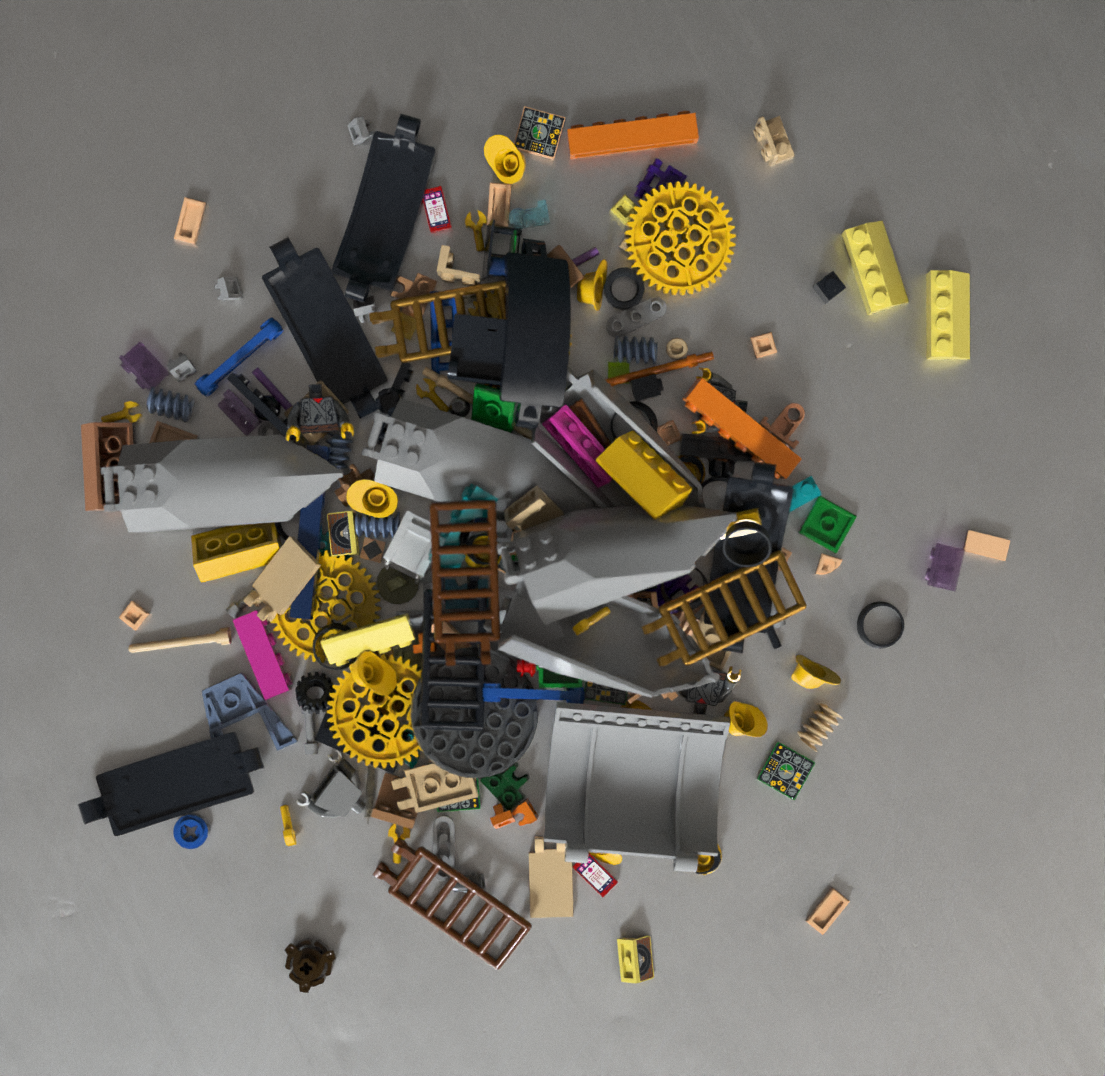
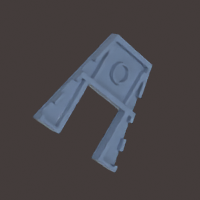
[202,672,298,751]

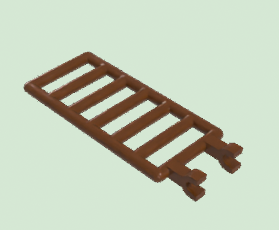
[430,500,500,666]
[372,837,532,970]

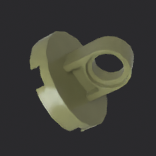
[376,565,420,605]

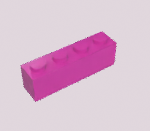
[233,610,293,700]

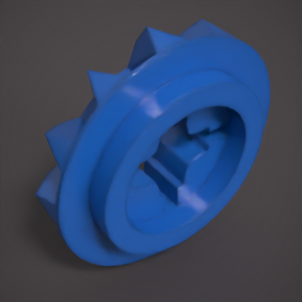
[173,815,208,849]

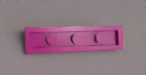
[542,404,613,488]

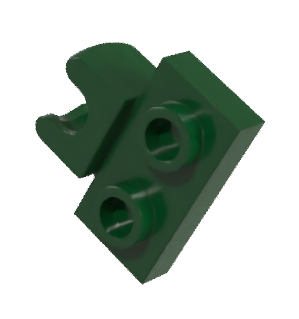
[480,762,530,810]

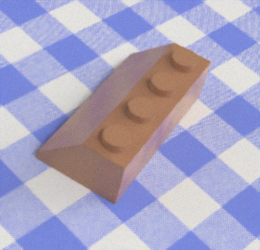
[81,422,133,511]

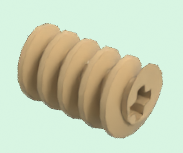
[797,704,843,752]

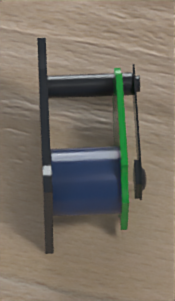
[481,220,522,281]

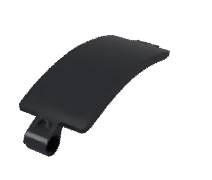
[332,113,436,302]
[262,237,388,419]
[499,238,571,428]
[704,462,793,653]
[78,732,264,836]

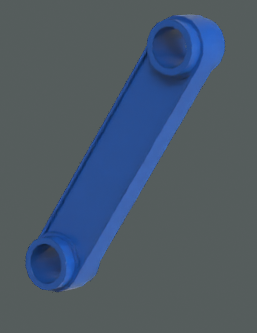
[195,317,284,397]
[483,684,585,704]

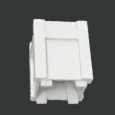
[384,511,440,584]

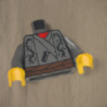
[691,367,748,434]
[286,384,354,442]
[679,666,741,715]

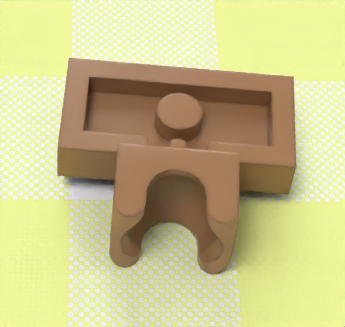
[390,273,438,318]
[334,464,375,507]

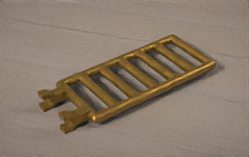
[369,280,506,363]
[641,550,807,667]

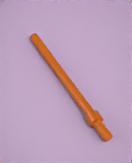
[605,351,714,386]

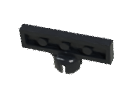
[375,362,414,445]
[227,372,296,440]
[679,433,754,477]

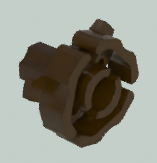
[284,938,336,993]

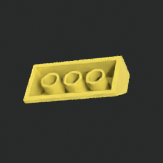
[841,221,909,315]
[926,270,970,359]
[321,613,416,666]

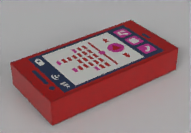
[423,186,452,234]
[572,853,618,897]

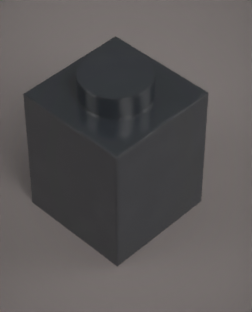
[813,271,846,304]
[630,374,664,402]

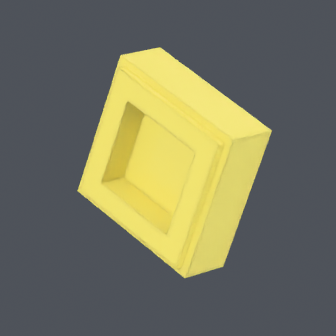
[610,194,638,224]

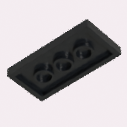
[315,705,410,774]

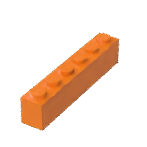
[567,111,699,159]
[682,378,802,480]

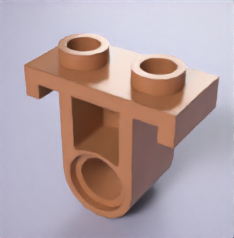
[759,403,805,450]

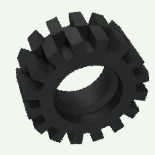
[295,672,335,714]

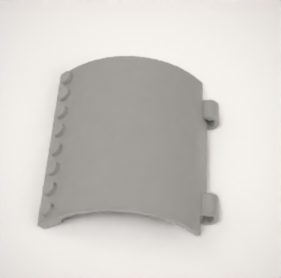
[544,702,730,872]

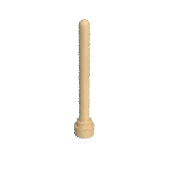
[128,627,232,653]

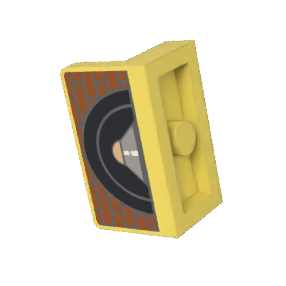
[327,511,360,557]
[617,935,654,984]

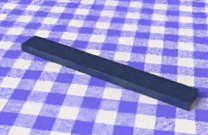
[290,445,330,620]

